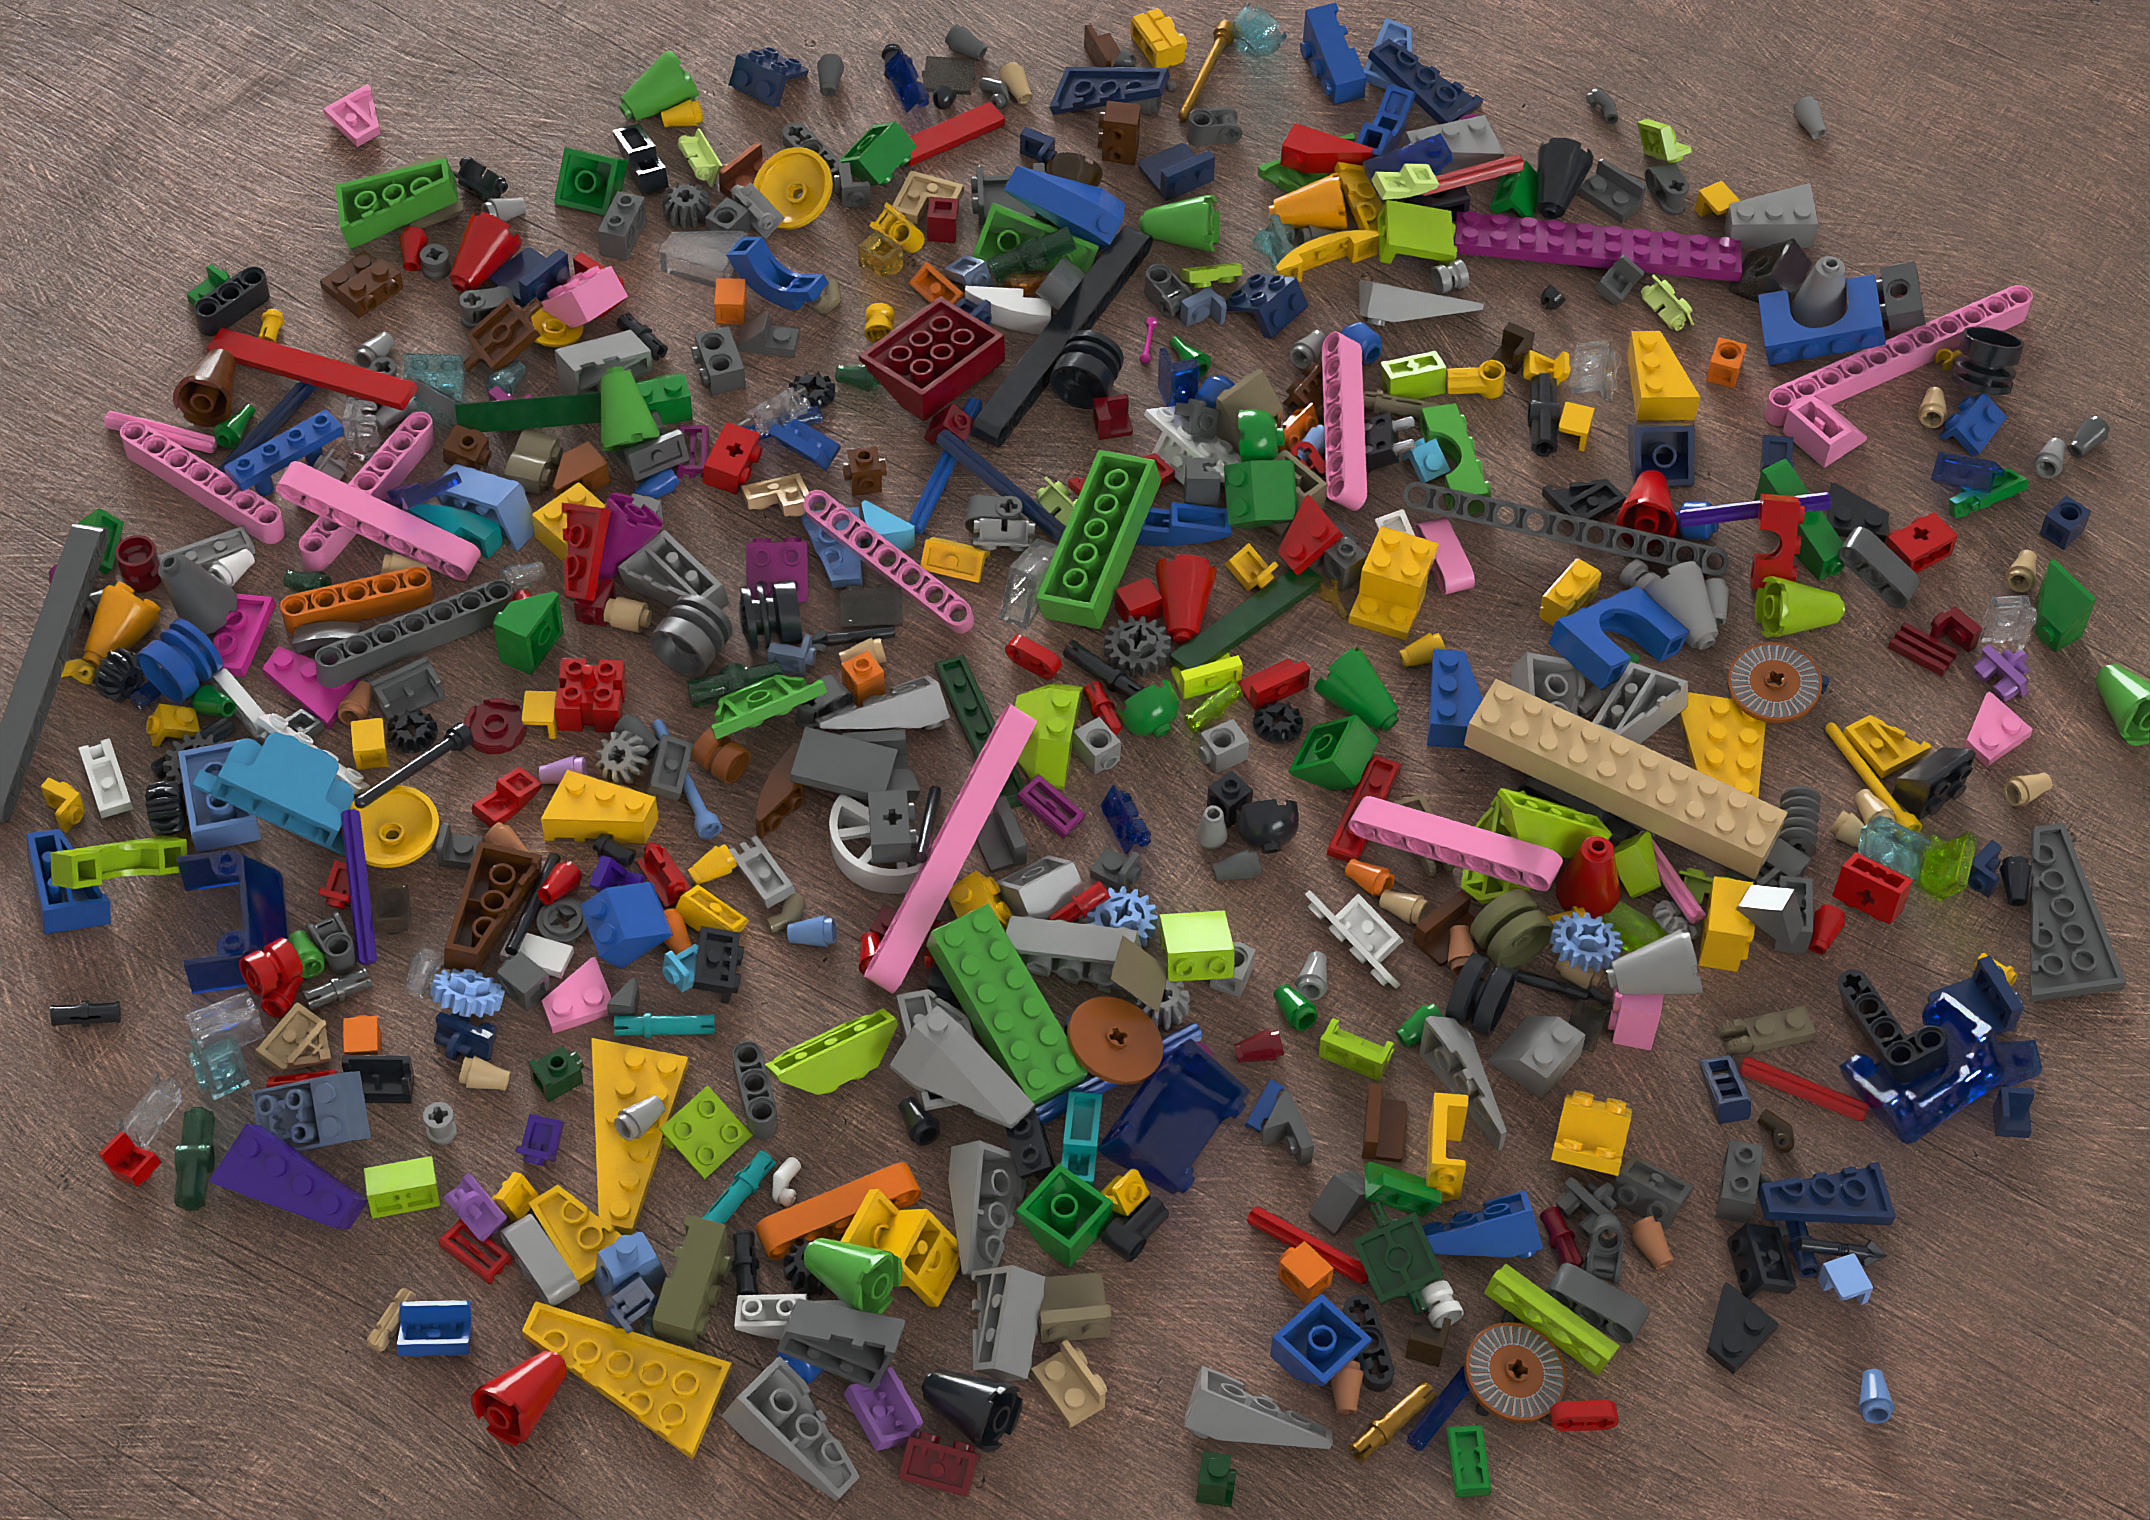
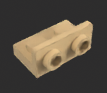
[1031,1339,1107,1429]

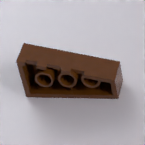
[444,841,542,974]

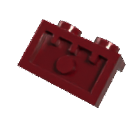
[898,1431,982,1497]

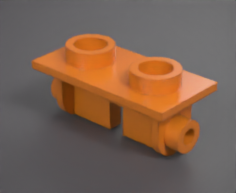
[1279,403,1319,452]

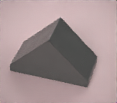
[1736,885,1804,949]
[1308,1170,1371,1237]

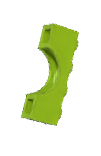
[50,835,188,889]

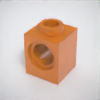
[714,278,747,324]
[1706,337,1747,388]
[841,650,885,707]
[343,1015,382,1055]
[1278,1241,1334,1305]

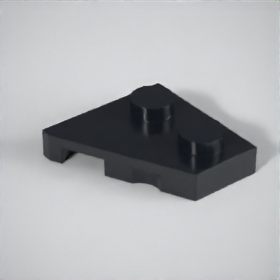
[1542,479,1626,524]
[1706,1282,1779,1374]

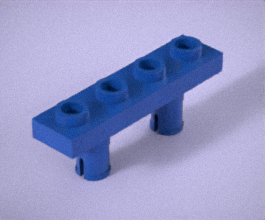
[224,409,344,496]

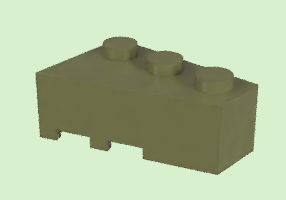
[652,1214,733,1347]

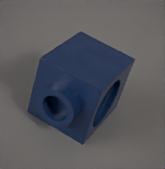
[2039,495,2091,550]

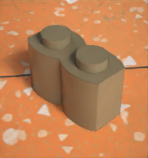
[504,429,563,495]

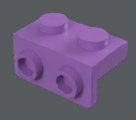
[844,1367,923,1451]

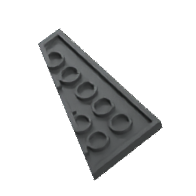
[2029,823,2126,1002]

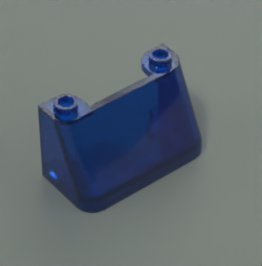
[1839,991,2006,1144]
[1097,1039,1251,1195]

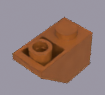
[553,441,610,498]

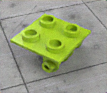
[659,1085,753,1180]

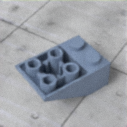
[251,1071,371,1152]

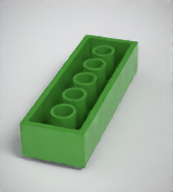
[1036,450,1161,629]
[926,903,1088,1107]

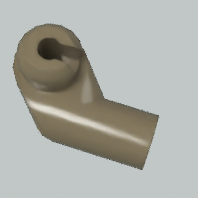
[812,279,841,314]
[766,893,805,934]

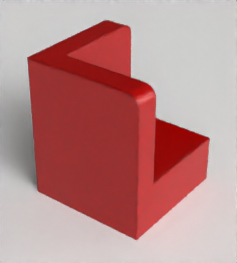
[1115,577,1162,623]

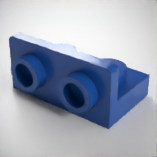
[768,418,841,471]

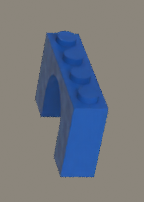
[1758,274,1886,365]
[1548,586,1689,690]

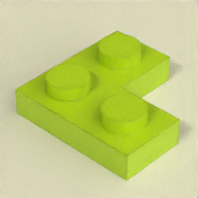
[1180,263,1242,288]

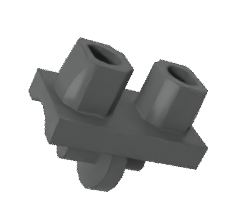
[1556,1176,1617,1240]

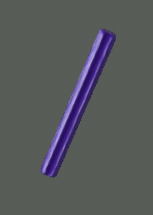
[1678,492,1831,527]
[341,809,377,965]

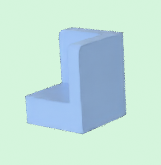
[1817,1253,1873,1305]

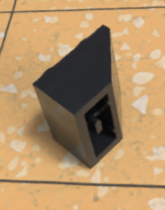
[1892,747,1976,821]

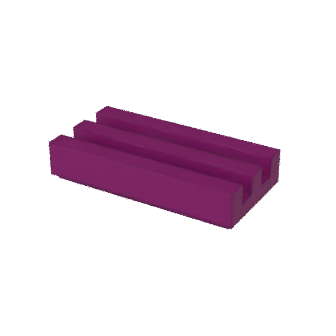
[677,425,709,478]
[1016,774,1086,839]

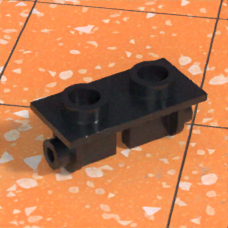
[452,157,508,202]

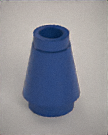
[633,468,680,499]

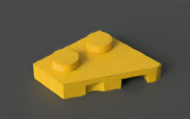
[1843,715,1932,779]

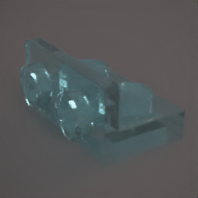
[403,353,465,401]
[1858,816,1932,884]
[187,1036,251,1100]

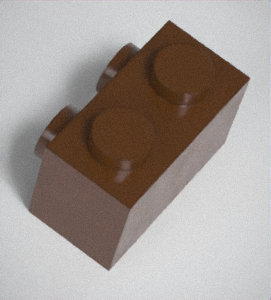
[1097,101,1141,165]

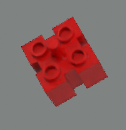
[555,658,627,733]

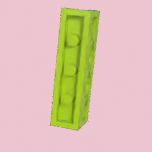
[1484,1263,1620,1376]

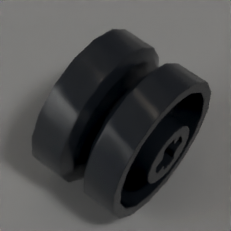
[1445,952,1517,1037]

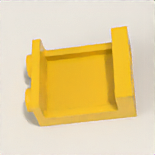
[1426,1092,1468,1201]

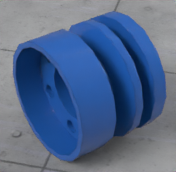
[136,618,223,703]

